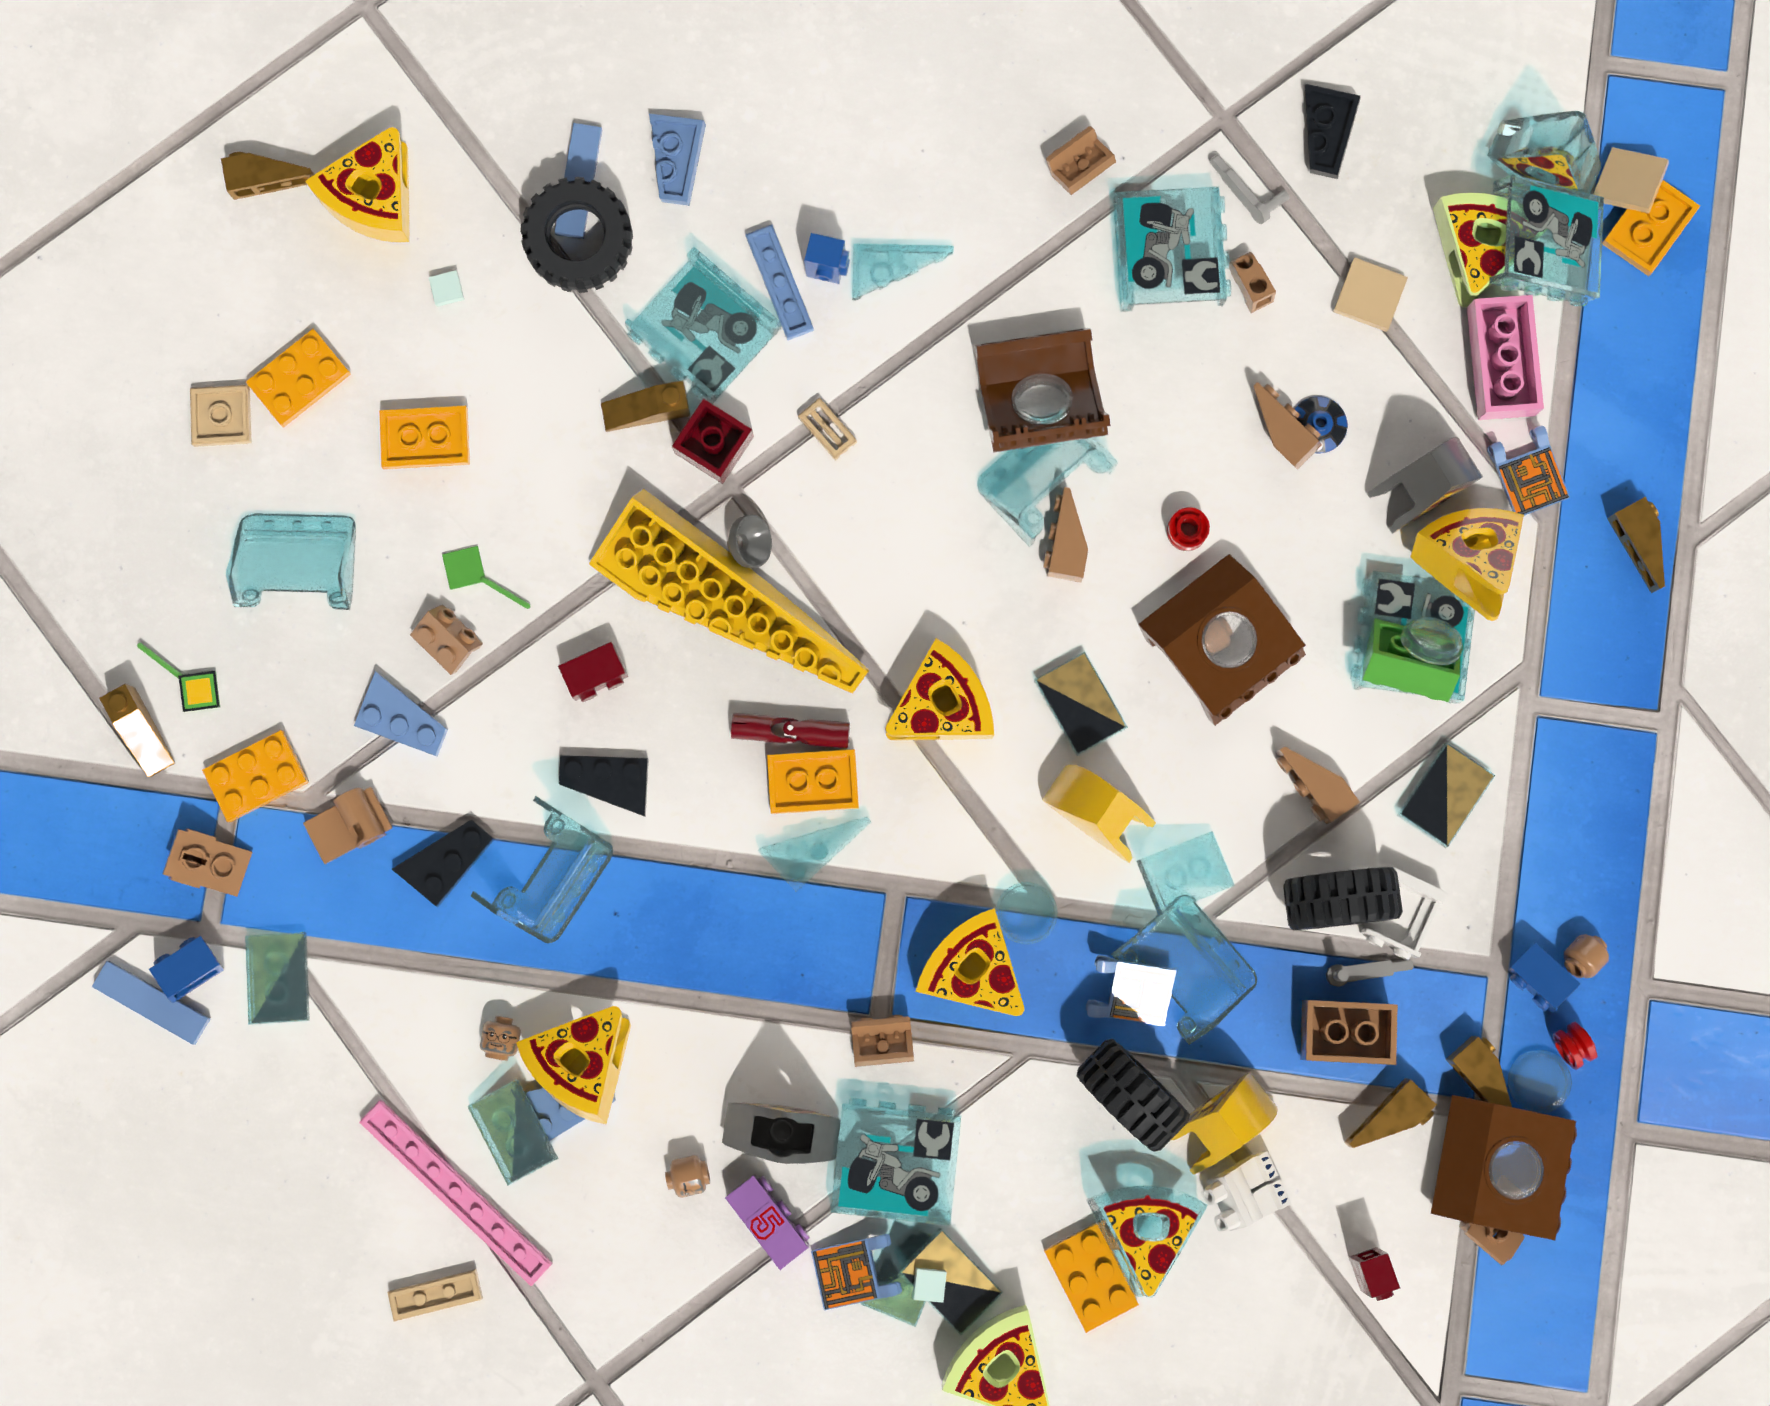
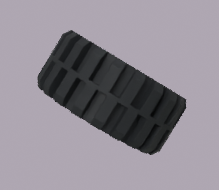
[520,177,633,293]
[1283,867,1403,931]
[1076,1039,1190,1152]

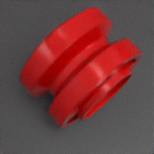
[1167,507,1210,551]
[1553,1022,1598,1070]

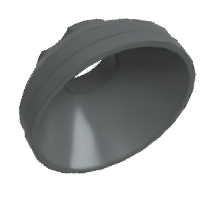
[727,515,772,568]

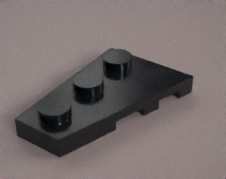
[1305,84,1361,179]
[559,755,649,817]
[392,820,495,907]

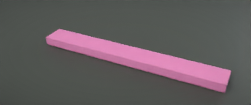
[359,1100,553,1286]

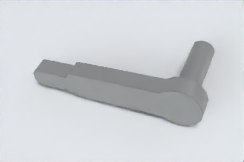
[1210,155,1290,224]
[1326,960,1414,986]

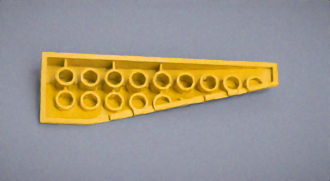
[589,489,869,694]

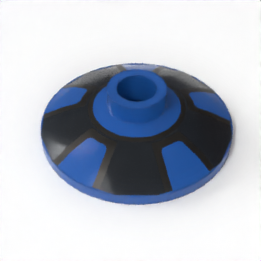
[1295,397,1348,454]

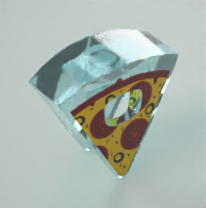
[1487,111,1601,199]
[1086,1186,1208,1298]

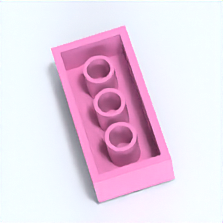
[1467,295,1544,420]

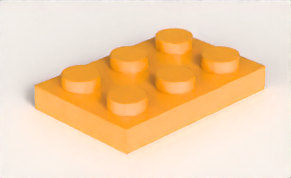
[1601,180,1700,277]
[246,328,351,428]
[379,406,470,469]
[202,730,309,822]
[767,749,859,814]
[1044,1223,1139,1333]

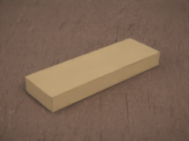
[387,1269,483,1322]

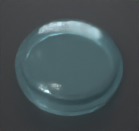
[1401,617,1463,665]
[996,882,1058,944]
[1508,1050,1572,1113]

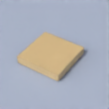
[1592,147,1669,213]
[1333,257,1408,332]
[190,385,252,447]

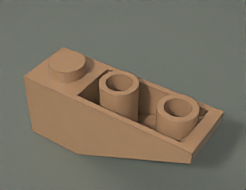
[1254,382,1322,470]
[1043,487,1088,583]
[1275,746,1360,824]

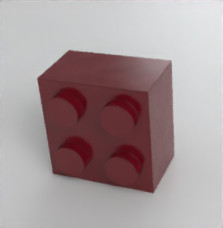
[672,398,754,484]

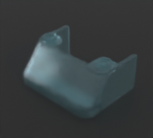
[470,796,613,943]

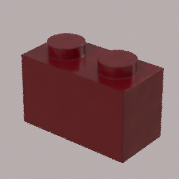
[558,642,629,702]
[1349,1247,1401,1301]

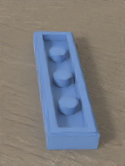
[555,123,602,239]
[746,225,814,341]
[92,961,210,1045]

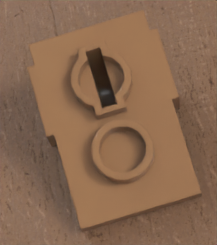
[303,787,393,865]
[162,828,252,897]
[1459,1175,1527,1266]

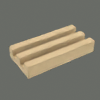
[798,398,857,461]

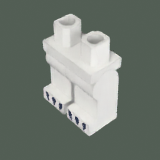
[1201,1151,1291,1232]

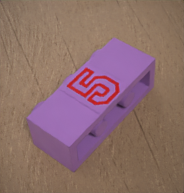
[725,1174,810,1270]

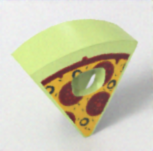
[1433,193,1546,307]
[941,1305,1050,1406]

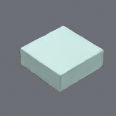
[429,270,465,307]
[912,1267,947,1302]

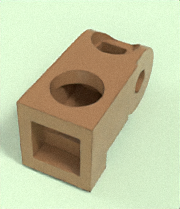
[1229,252,1276,313]

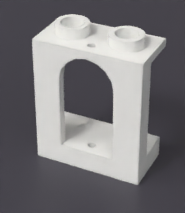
[1360,867,1448,960]

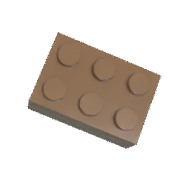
[1300,1000,1398,1065]

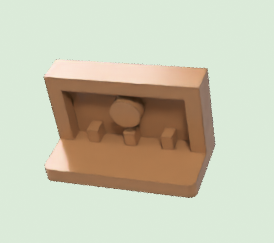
[1046,126,1116,195]
[410,605,483,675]
[851,1015,914,1067]

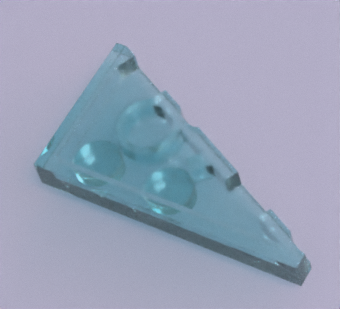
[852,244,954,301]
[758,817,872,892]

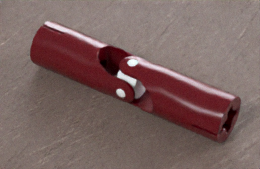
[731,713,850,748]

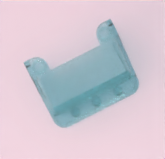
[977,413,1118,547]
[226,513,356,610]
[1111,895,1257,1045]

